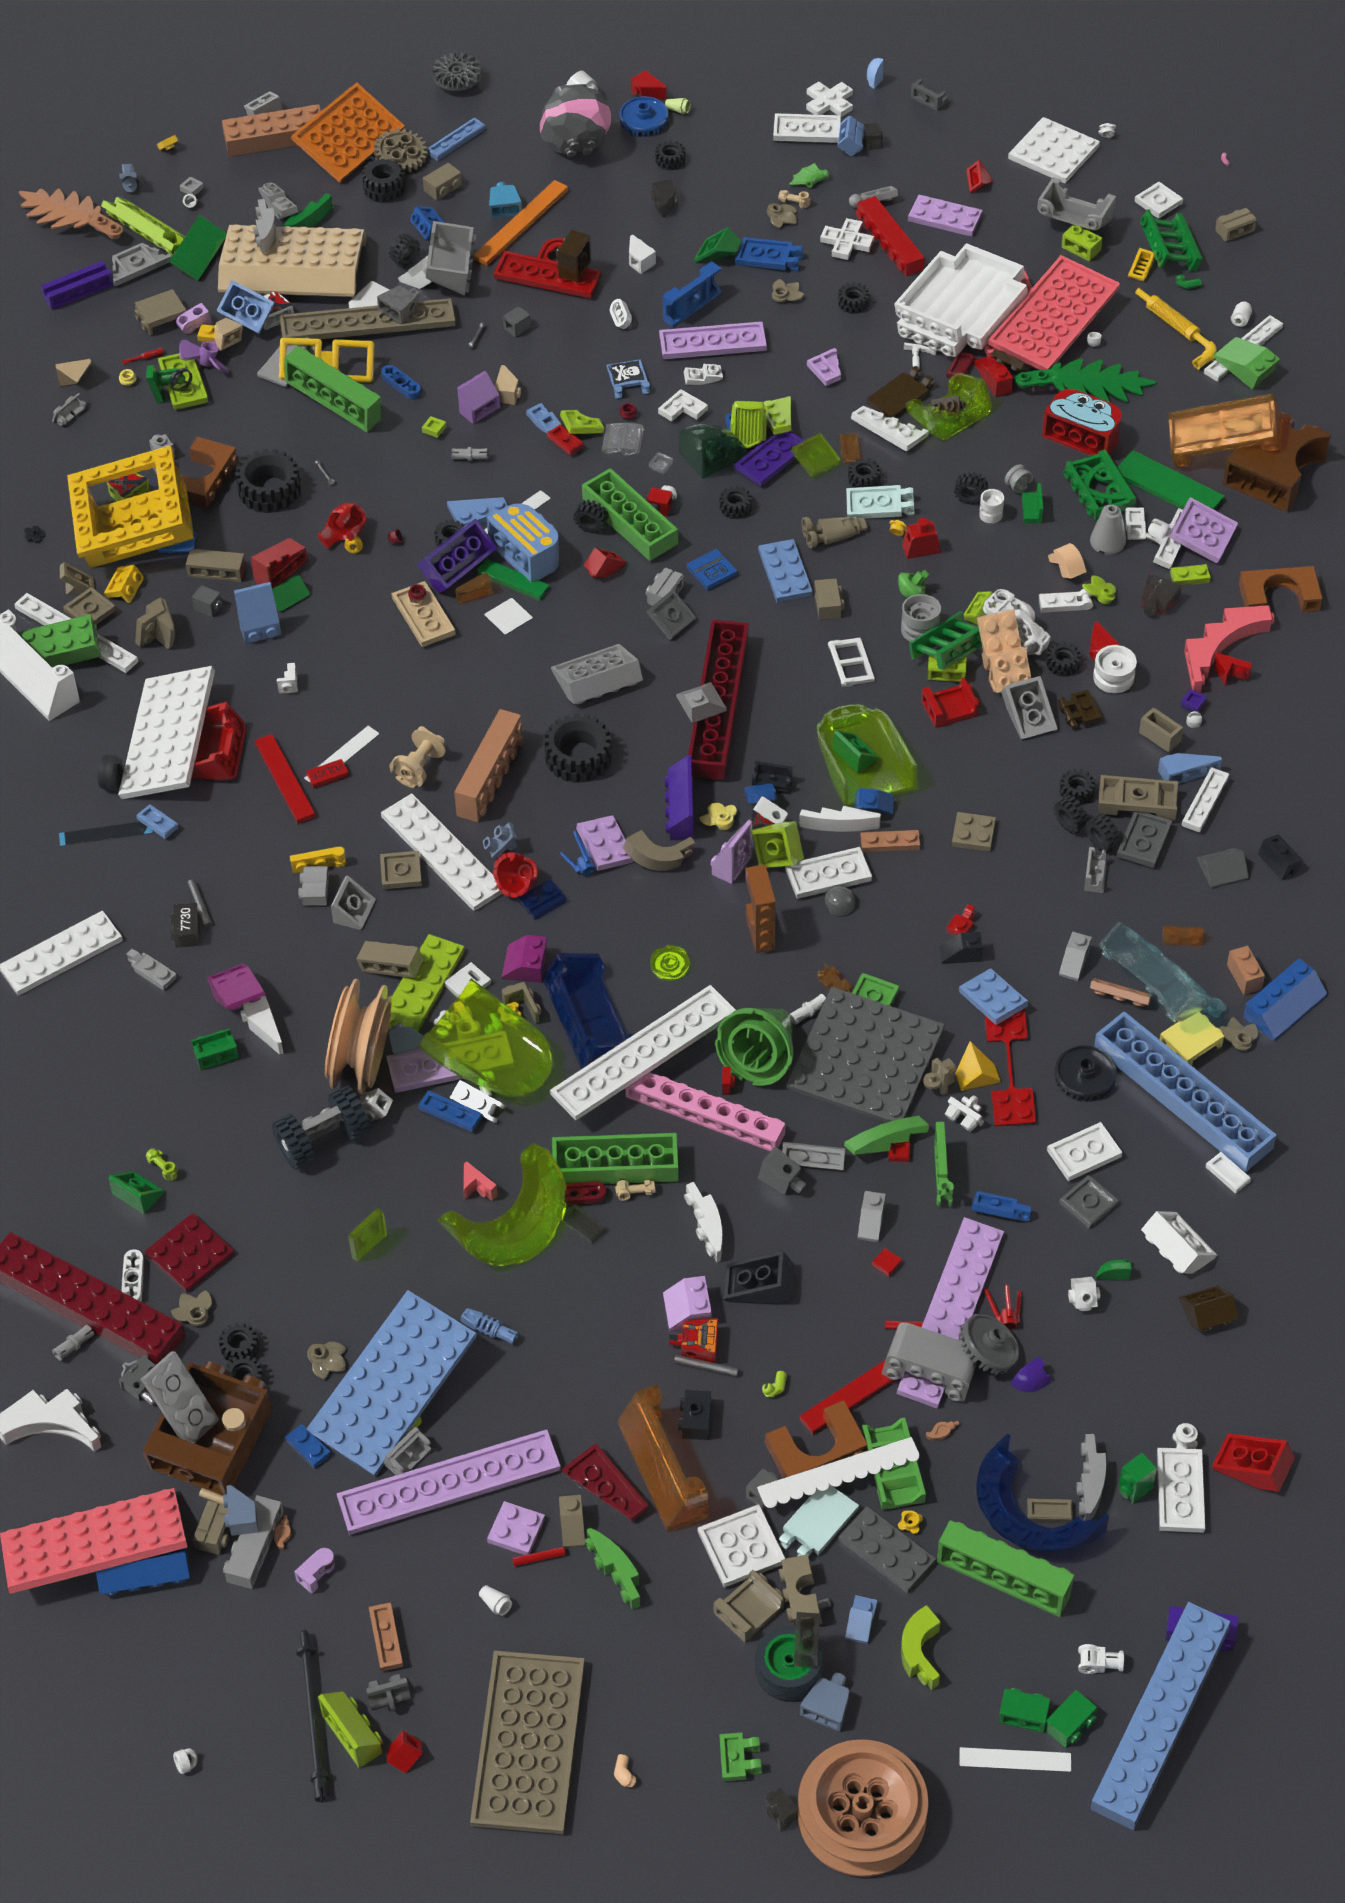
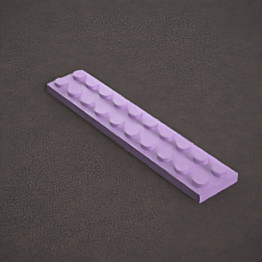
[896,1217,1004,1408]
[336,1429,561,1535]

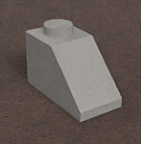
[1059,932,1092,981]
[857,1191,886,1242]

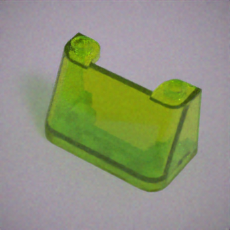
[905,373,992,440]

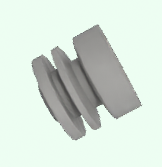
[901,594,941,642]

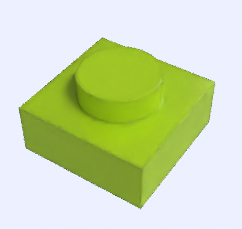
[422,416,446,438]

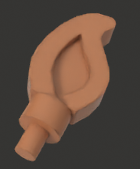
[926,1421,959,1441]
[274,1515,291,1550]

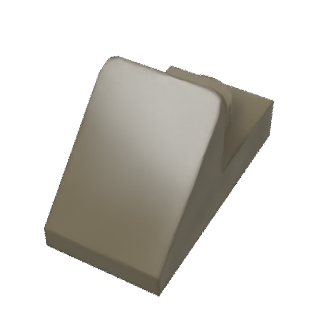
[60,562,94,595]

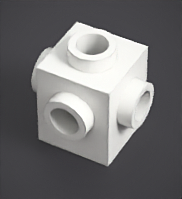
[359,1088,393,1121]
[1068,1277,1100,1311]

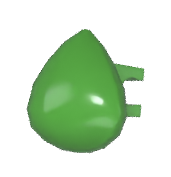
[898,570,930,598]

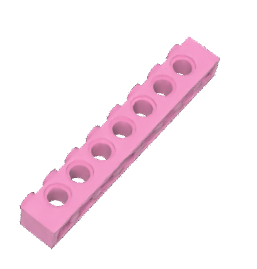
[625,1072,785,1152]

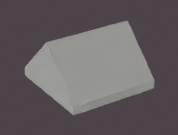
[331,875,376,930]

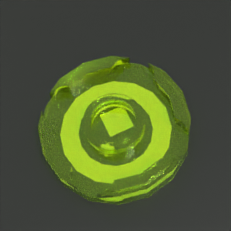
[650,945,690,981]

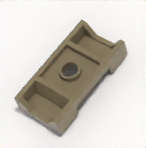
[1098,775,1178,820]

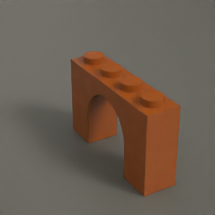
[181,437,238,508]
[1239,566,1322,613]
[746,864,776,953]
[764,1400,867,1478]

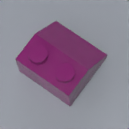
[502,935,547,983]

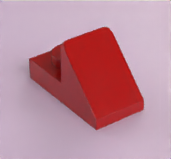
[1213,652,1252,685]

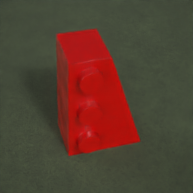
[251,538,308,589]

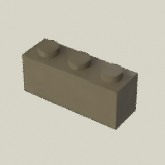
[186,548,246,582]
[356,941,424,978]

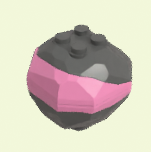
[540,84,611,157]

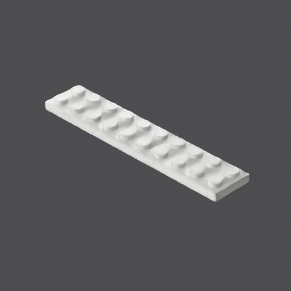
[550,985,735,1120]

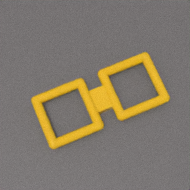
[279,338,375,383]

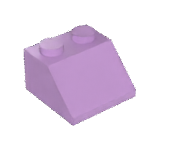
[663,1276,711,1331]

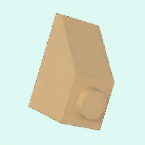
[214,318,243,351]
[495,365,521,405]

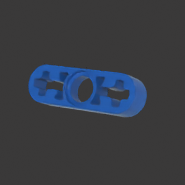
[381,365,421,400]

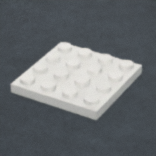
[1008,117,1100,183]

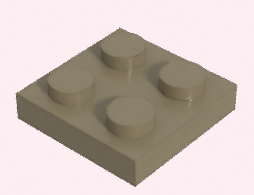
[63,587,116,625]
[951,812,996,852]
[380,851,422,889]

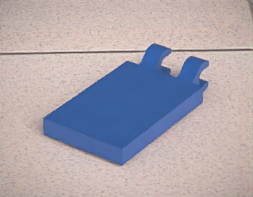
[735,237,804,271]

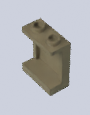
[134,289,186,336]
[714,1570,784,1642]

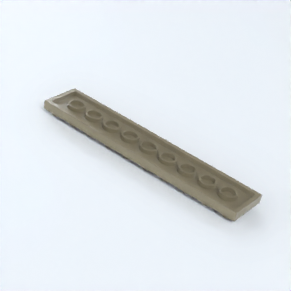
[279,298,455,339]

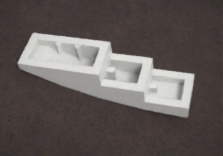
[799,806,881,832]

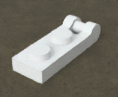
[1039,589,1093,613]

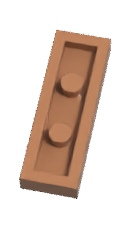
[860,830,920,853]
[1090,978,1152,1007]
[369,1602,403,1672]

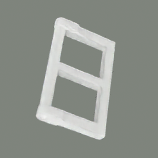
[828,638,875,687]

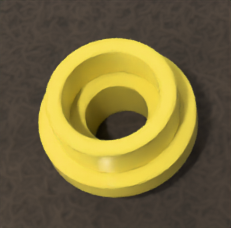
[119,369,137,385]

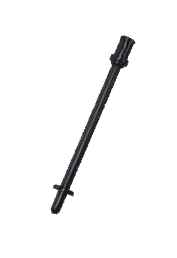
[296,1630,329,1802]

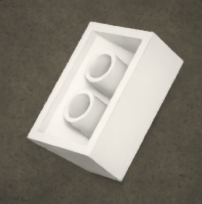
[1141,1211,1218,1274]

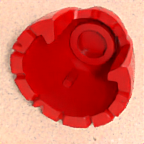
[493,852,539,898]

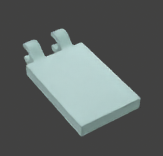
[846,485,914,519]
[779,1484,859,1557]

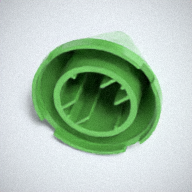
[715,1008,793,1086]

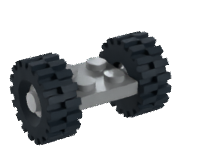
[271,1085,371,1169]

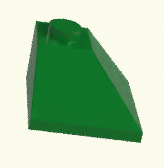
[693,227,742,263]

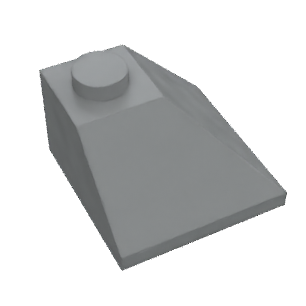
[676,682,727,723]

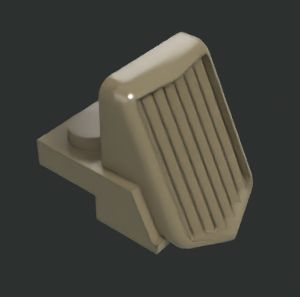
[135,597,175,649]

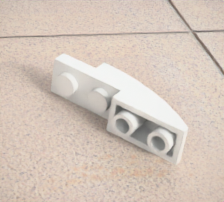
[684,1182,722,1263]

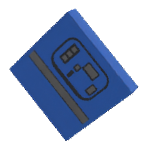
[687,549,737,590]

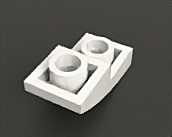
[684,364,723,385]

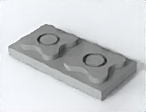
[141,1351,219,1443]

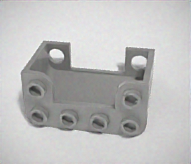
[425,221,476,296]
[882,1323,978,1402]

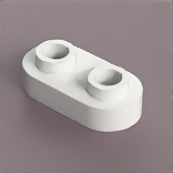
[610,299,632,329]

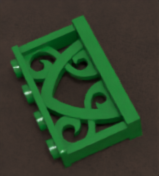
[1064,450,1136,521]

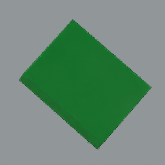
[832,730,880,773]
[108,1171,165,1214]

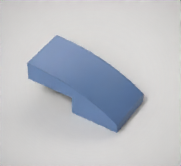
[526,403,562,434]

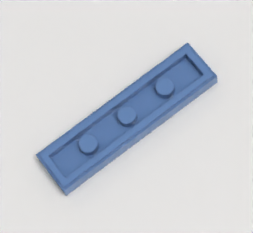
[427,117,486,161]

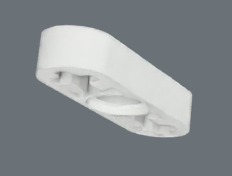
[122,1250,144,1302]

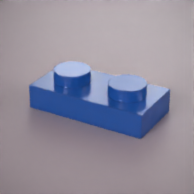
[285,1424,331,1469]

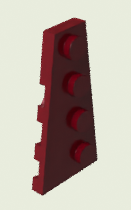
[561,1443,650,1522]

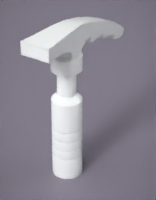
[904,343,937,374]

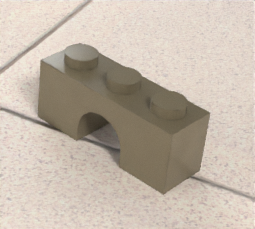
[779,1554,822,1629]

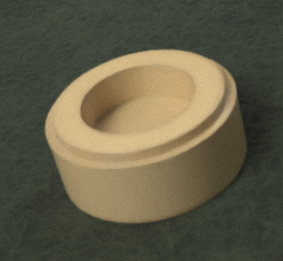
[222,1408,245,1431]

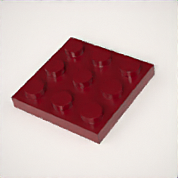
[145,1213,235,1293]

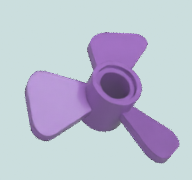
[179,340,229,374]

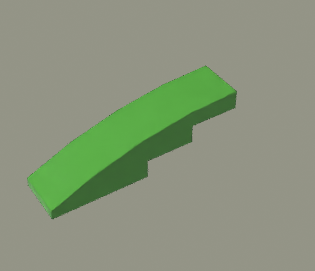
[844,1116,929,1155]

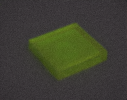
[791,433,841,478]
[348,1208,387,1262]

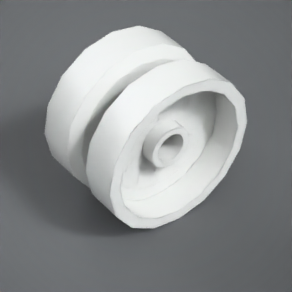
[1093,645,1137,694]

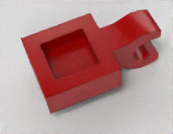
[946,904,975,936]

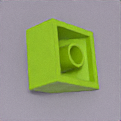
[752,821,804,868]

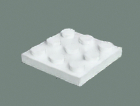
[698,1504,785,1587]

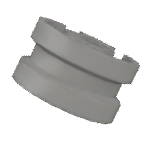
[1005,464,1033,493]

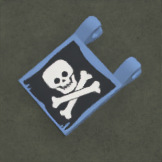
[606,359,650,399]

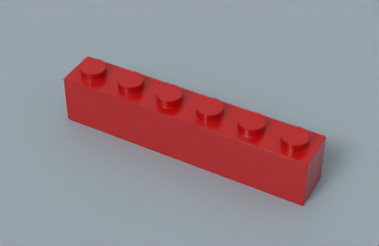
[856,196,925,276]

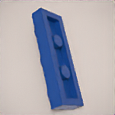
[418,1090,482,1133]

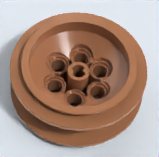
[798,1740,928,1877]

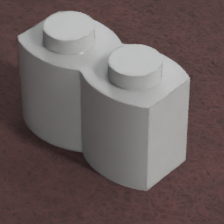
[298,866,329,906]

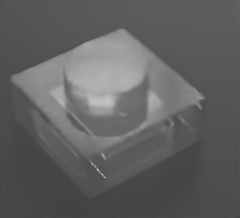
[649,452,673,474]

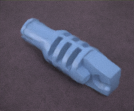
[461,1308,519,1345]

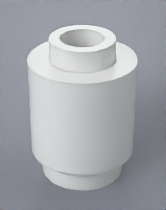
[1231,302,1252,327]

